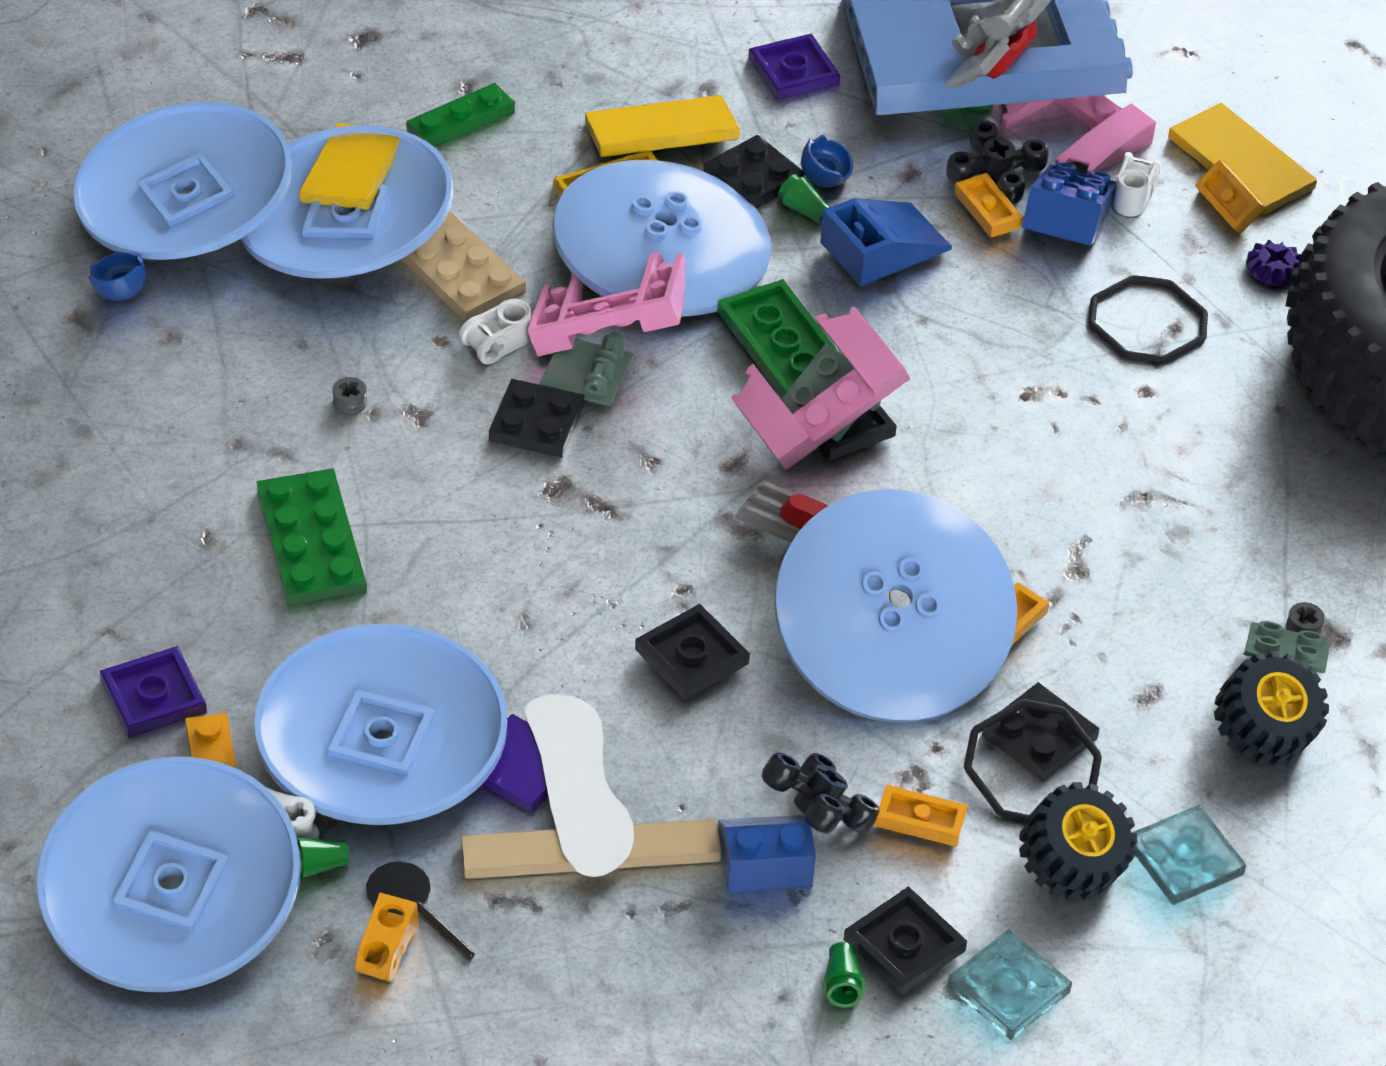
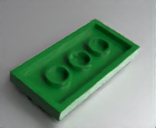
[717,279,839,398]
[256,468,367,606]

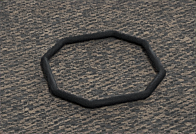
[1088,275,1208,363]
[964,699,1102,822]

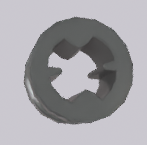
[332,377,367,415]
[1286,602,1325,634]

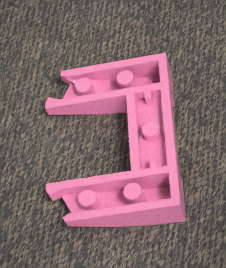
[993,95,1156,174]
[527,253,686,356]
[731,307,910,471]

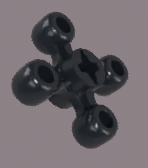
[946,120,1049,205]
[761,752,880,834]

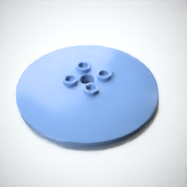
[73,102,292,260]
[240,125,453,279]
[553,160,771,316]
[775,489,1017,723]
[254,624,507,825]
[37,757,301,992]

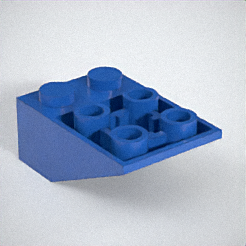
[1021,162,1117,246]
[820,198,952,287]

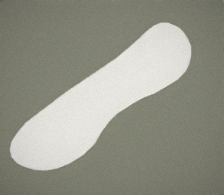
[525,694,634,877]

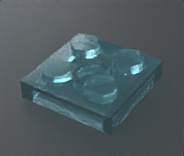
[1132,805,1246,905]
[947,929,1072,1041]

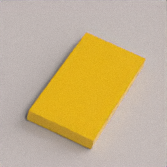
[585,95,740,157]
[1168,102,1318,216]

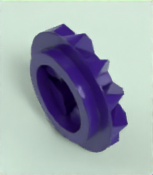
[1246,239,1301,286]

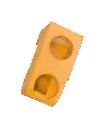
[355,893,419,982]

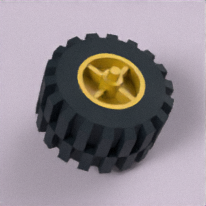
[1214,651,1329,765]
[1019,782,1137,901]

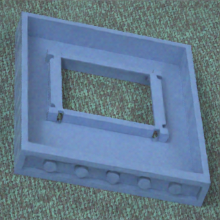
[842,0,1133,115]

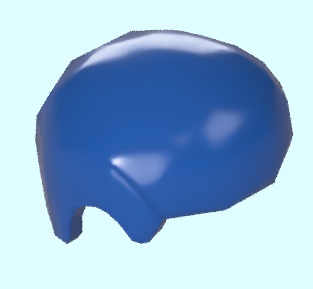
[800,135,853,188]
[88,252,146,302]

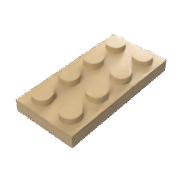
[400,210,526,322]

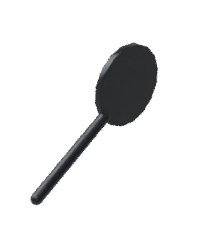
[366,861,475,958]

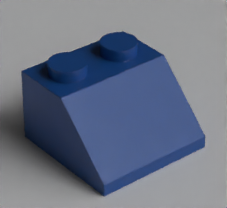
[718,815,816,893]

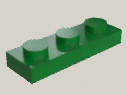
[406,83,515,147]

